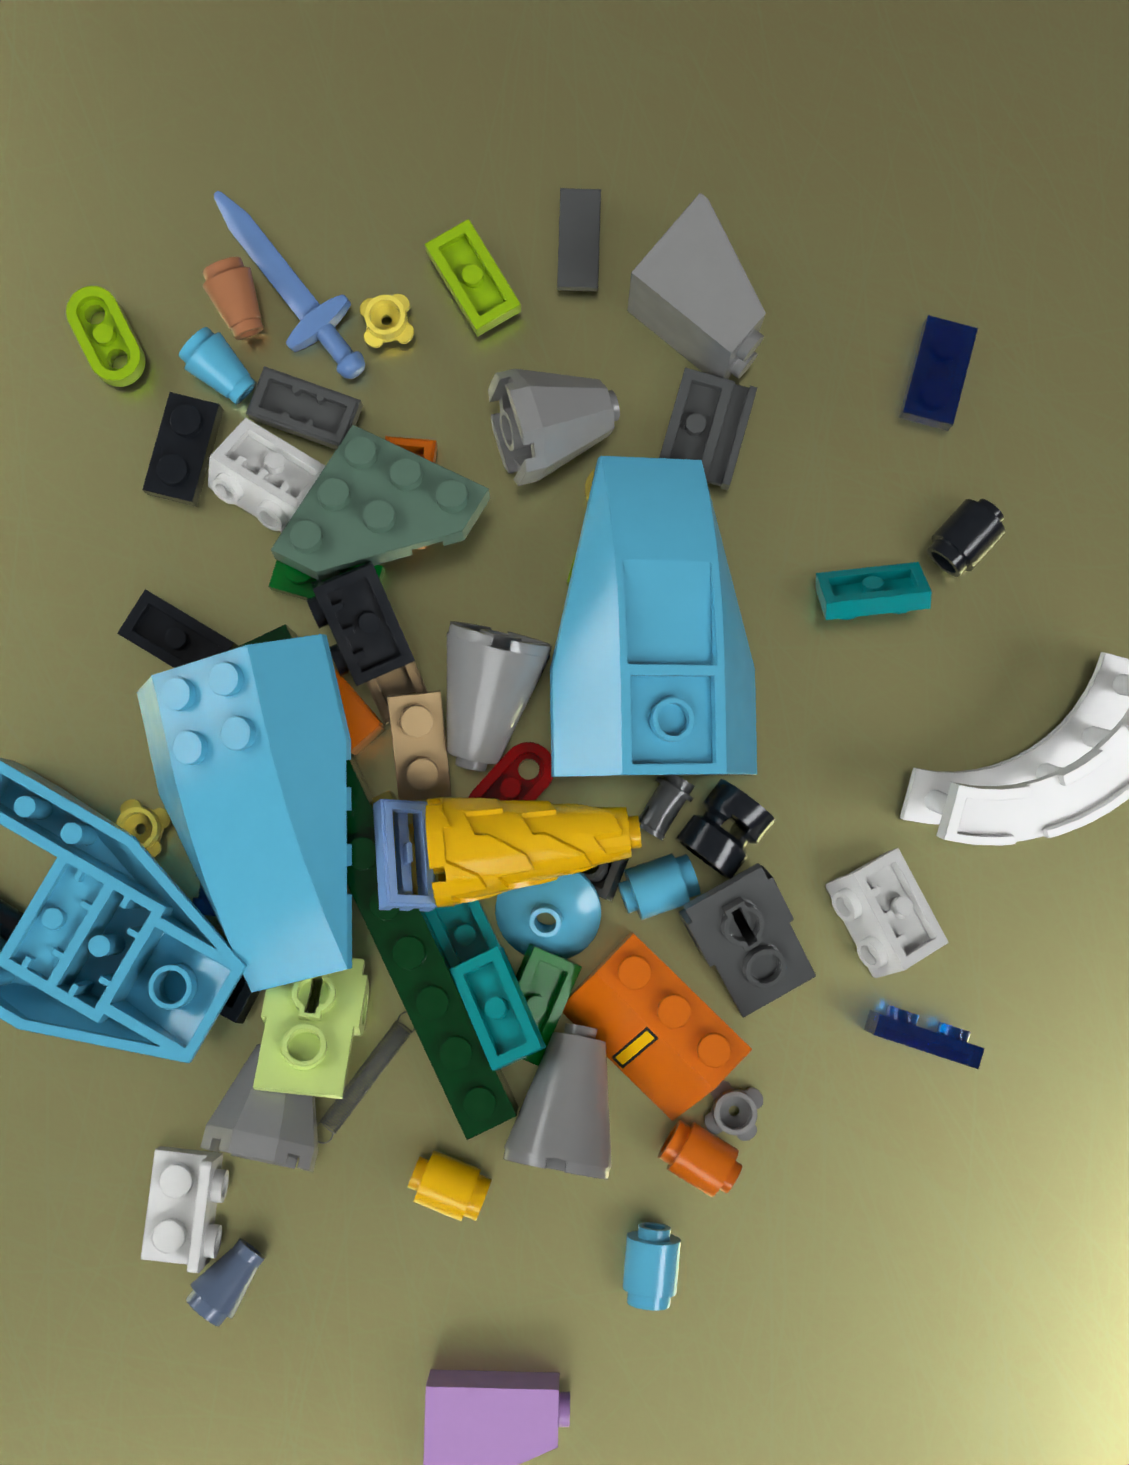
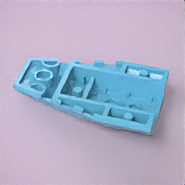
[137,634,352,993]

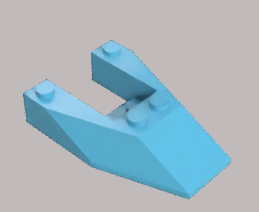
[0,758,247,1063]

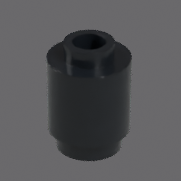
[927,499,1006,577]

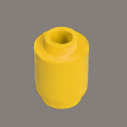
[407,1150,492,1221]

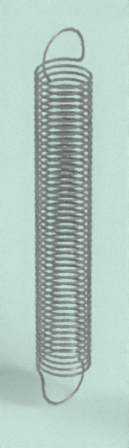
[317,1011,415,1144]

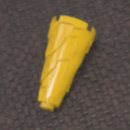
[426,797,642,908]

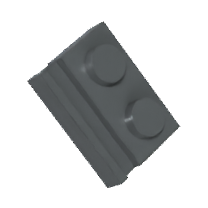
[659,367,758,490]

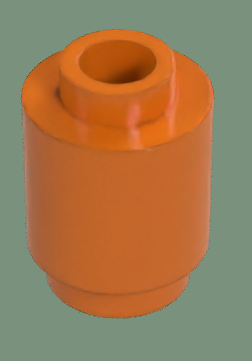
[658,1120,742,1197]

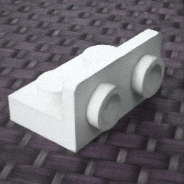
[208,418,325,533]
[826,848,949,978]
[141,1146,229,1273]

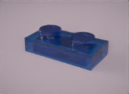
[899,315,978,431]
[864,1005,985,1069]

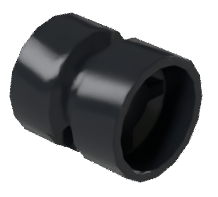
[675,779,776,879]

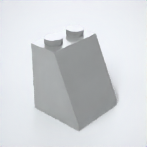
[627,193,766,379]

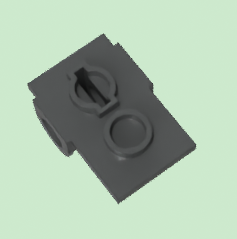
[678,863,816,1018]

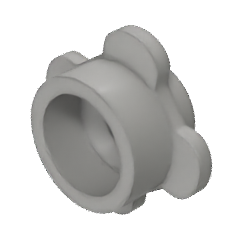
[704,1081,763,1141]

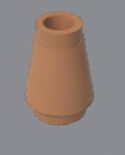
[202,257,264,340]

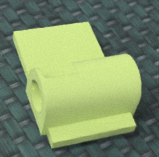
[253,958,369,1099]

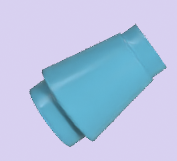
[178,327,257,405]

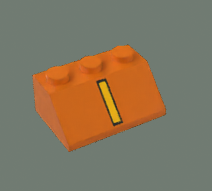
[562,932,752,1121]

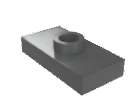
[246,366,363,449]

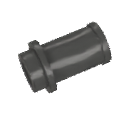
[639,775,695,841]

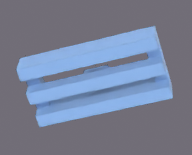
[373,799,437,912]

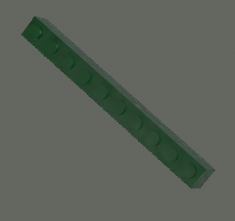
[237,624,519,1140]

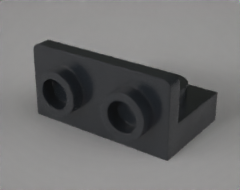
[306,561,415,686]

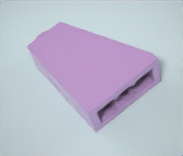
[423,1369,570,1465]

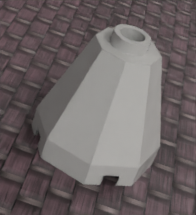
[488,369,620,486]
[200,1044,319,1172]

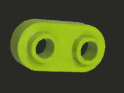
[66,286,146,387]

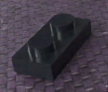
[142,392,224,507]
[117,589,238,668]

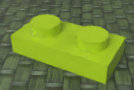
[424,219,521,337]

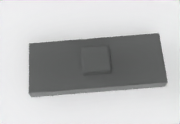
[557,188,601,292]

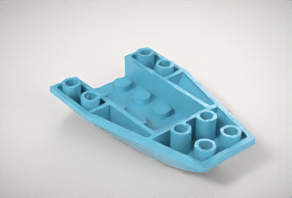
[550,456,757,777]

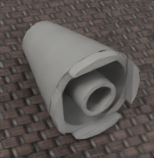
[447,621,552,771]
[503,1023,612,1179]

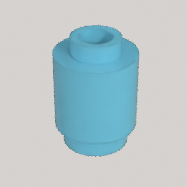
[618,853,701,920]
[623,1222,681,1311]

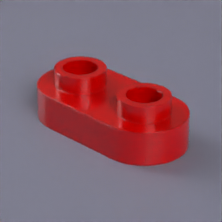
[468,742,554,801]

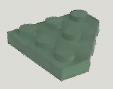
[271,425,490,581]

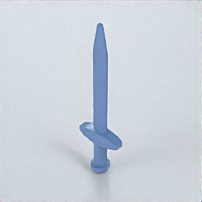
[214,191,365,379]

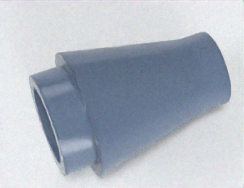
[186,1238,265,1327]

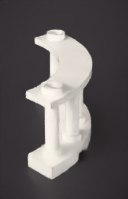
[900,652,1129,846]

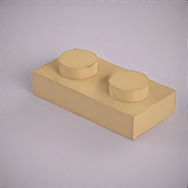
[387,690,452,801]

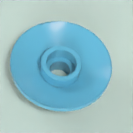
[495,872,602,959]

